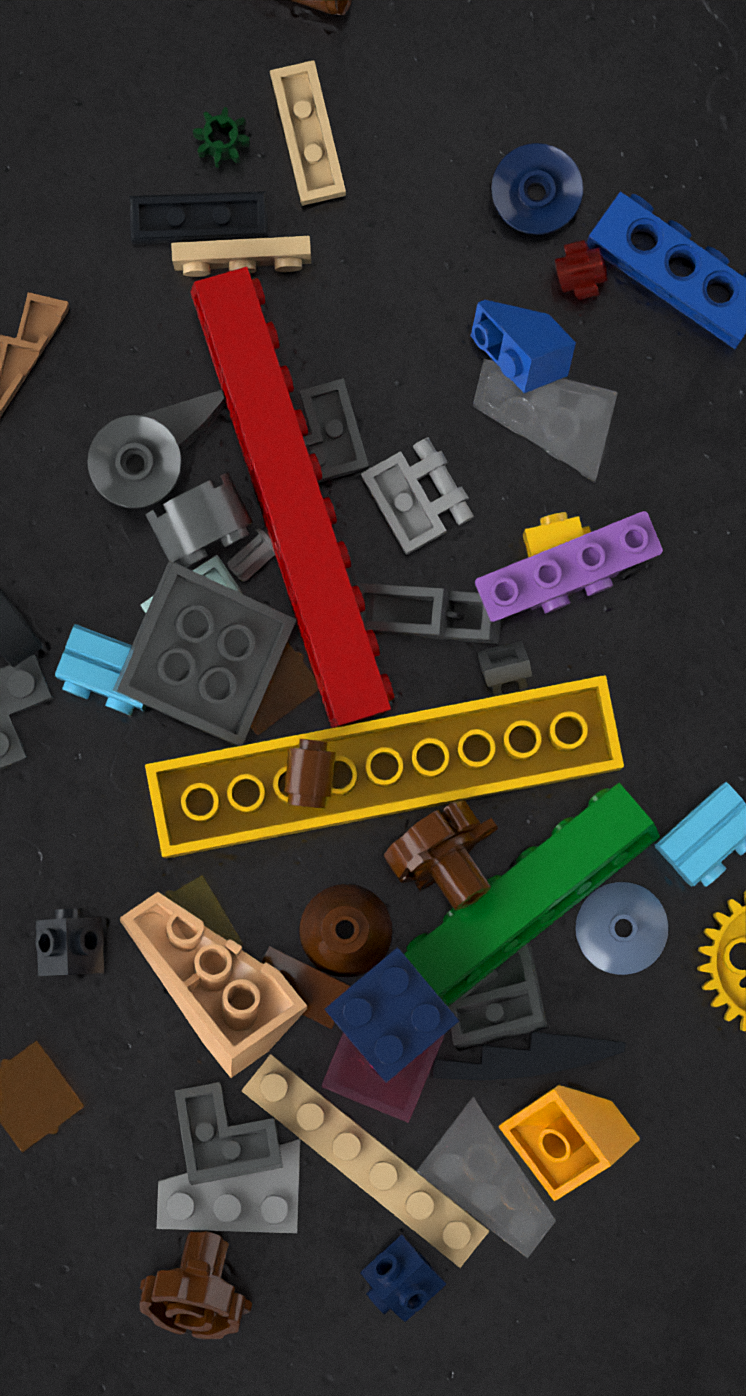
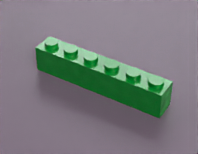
[404,782,660,1006]

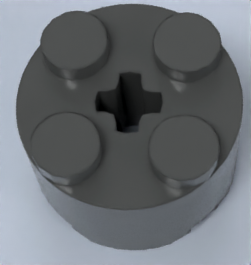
[145,473,253,568]

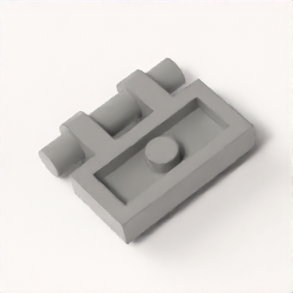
[361,437,474,555]

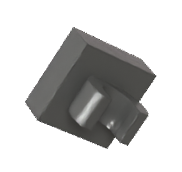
[477,641,532,696]

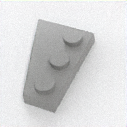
[156,1138,301,1234]

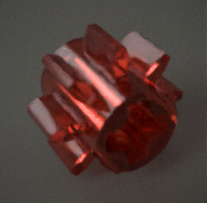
[555,240,608,300]

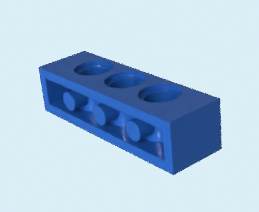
[586,191,746,349]

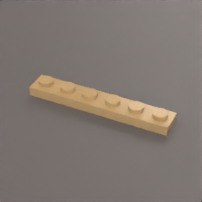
[241,1054,489,1268]

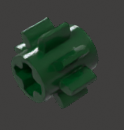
[193,107,250,168]

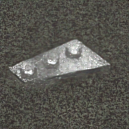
[473,359,618,483]
[416,1097,556,1259]

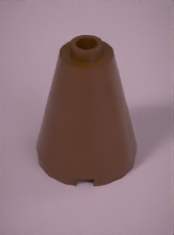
[300,884,392,977]

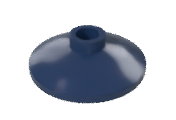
[491,143,583,235]

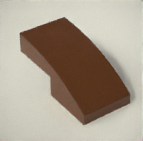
[261,946,351,1029]

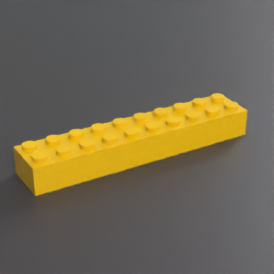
[145,675,624,859]

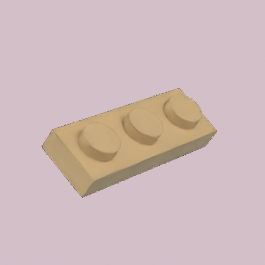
[270,60,346,206]
[171,236,311,277]

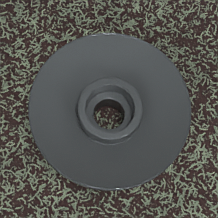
[87,415,181,508]

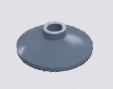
[575,882,668,975]

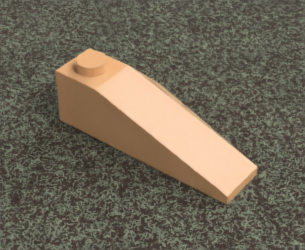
[120,892,307,1078]

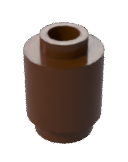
[284,739,336,808]

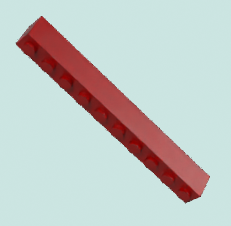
[190,266,394,728]

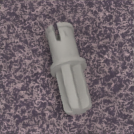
[227,527,275,582]

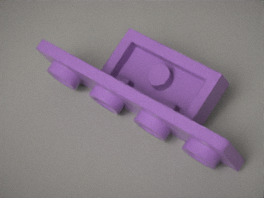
[475,511,663,622]

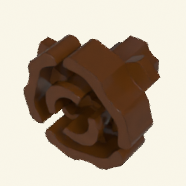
[384,800,498,911]
[139,1231,253,1339]

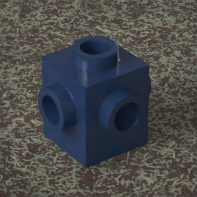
[360,1235,446,1322]

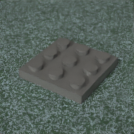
[112,562,297,746]

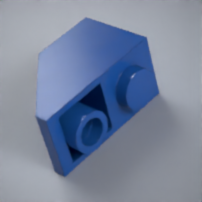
[471,300,576,393]

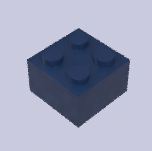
[324,947,459,1083]

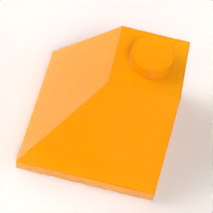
[498,1085,640,1201]

